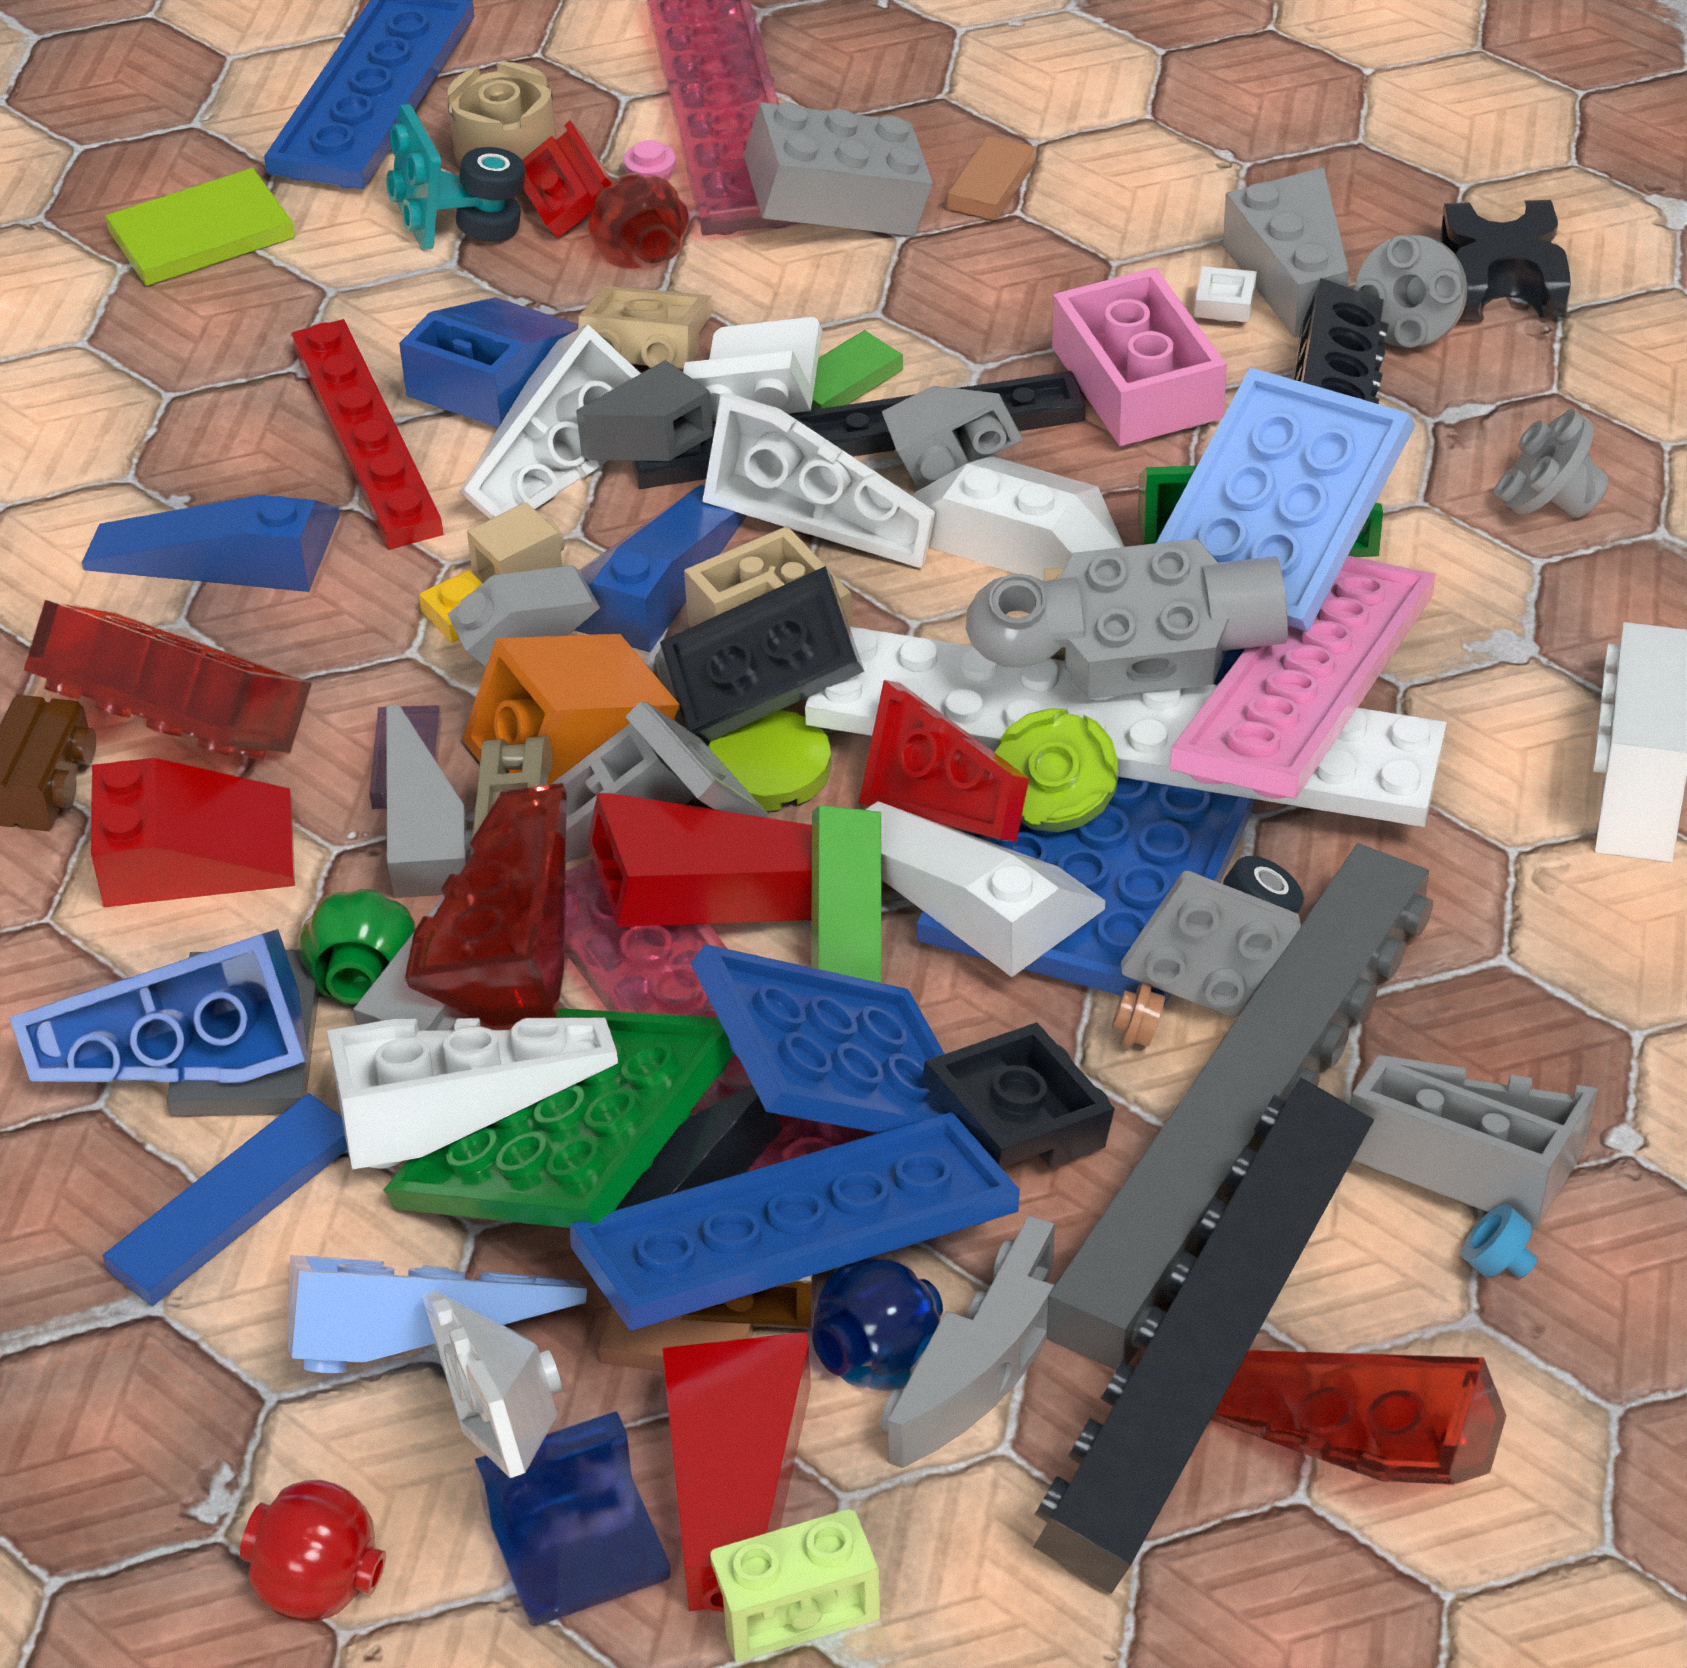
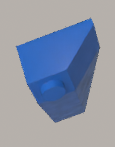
[575,484,747,653]

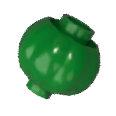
[297,889,415,1004]

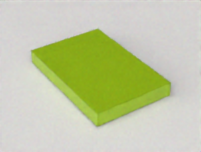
[105,167,295,286]

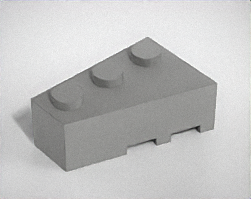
[1223,167,1349,338]
[1350,1055,1598,1231]

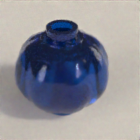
[812,1259,943,1391]

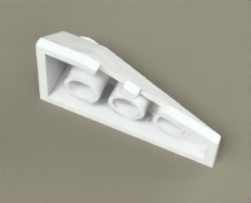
[459,324,641,519]
[702,392,935,568]
[865,801,1105,977]
[327,1018,618,1170]
[422,1290,562,1478]

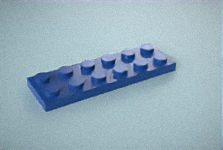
[264,0,475,189]
[570,1112,1020,1331]

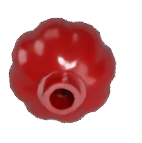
[240,1480,386,1621]

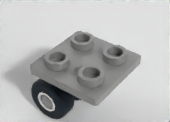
[1121,856,1304,1017]

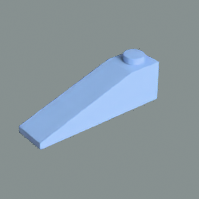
[288,1255,587,1373]

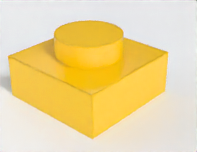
[419,570,482,643]

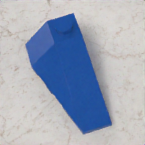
[82,495,340,592]
[9,929,308,1083]

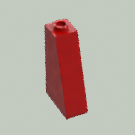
[587,793,812,927]
[662,1332,811,1612]

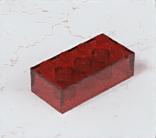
[24,599,312,759]

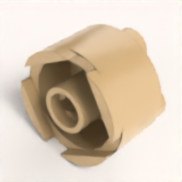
[447,62,557,167]

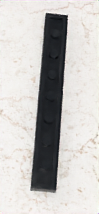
[632,371,1085,489]

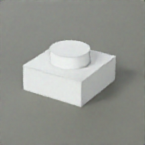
[1194,266,1257,323]

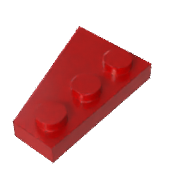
[859,680,1030,842]

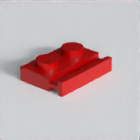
[522,121,618,238]

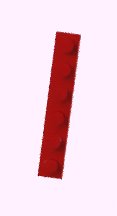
[291,319,444,550]

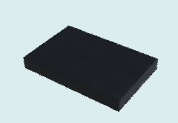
[660,566,864,743]

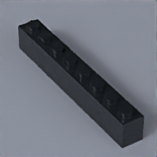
[1033,1077,1374,1594]

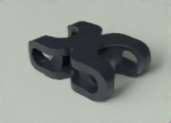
[1441,199,1571,321]

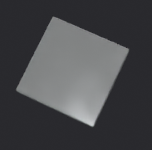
[625,701,769,818]

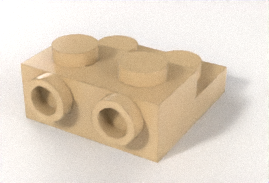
[578,286,712,371]

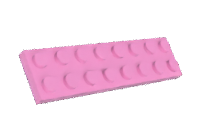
[1169,556,1436,799]

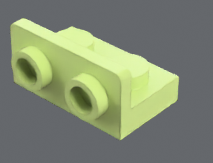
[710,1509,880,1663]

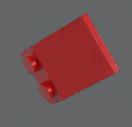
[91,758,295,907]

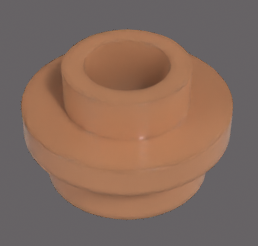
[1112,982,1165,1048]

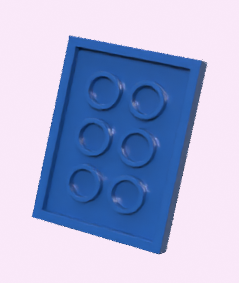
[690,944,949,1133]

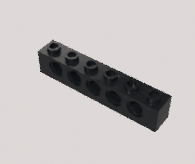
[1292,278,1389,404]

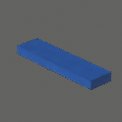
[102,1093,348,1306]

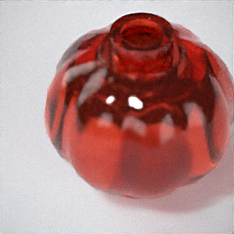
[588,173,689,269]

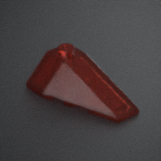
[405,783,567,1027]
[1211,1350,1507,1485]

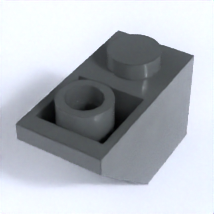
[576,360,713,461]

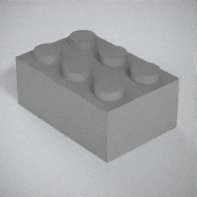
[743,102,933,236]

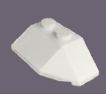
[913,456,1125,581]

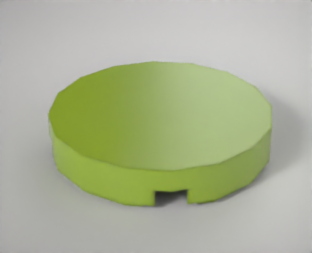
[995,708,1119,832]
[709,710,832,811]

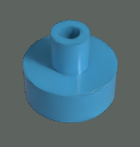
[1461,1204,1537,1278]

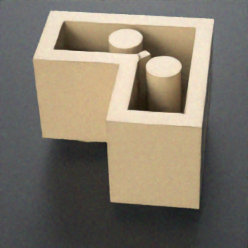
[684,526,852,627]

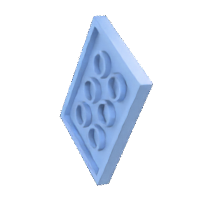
[1156,367,1415,632]

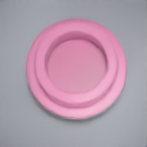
[623,140,676,188]

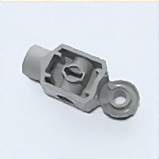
[965,539,1288,699]

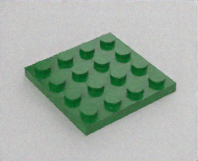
[383,1007,734,1228]

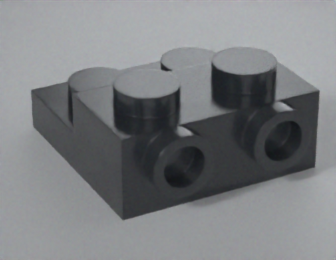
[921,1022,1115,1168]

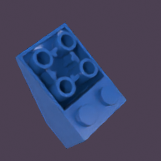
[399,297,578,428]

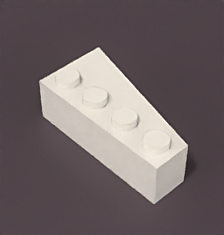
[1593,622,1687,863]

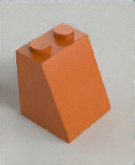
[462,634,680,787]

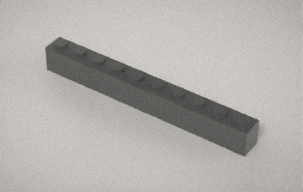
[1047,843,1433,1370]

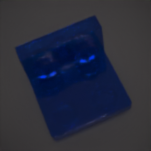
[475,1411,671,1626]

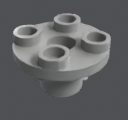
[1354,235,1467,348]
[1494,409,1609,518]

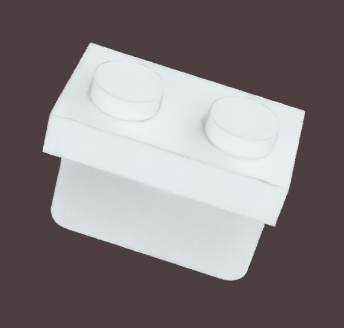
[683,317,822,422]

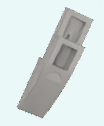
[881,1215,1055,1468]

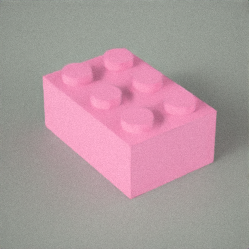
[1052,267,1227,446]

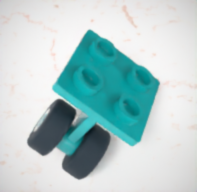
[386,104,525,249]

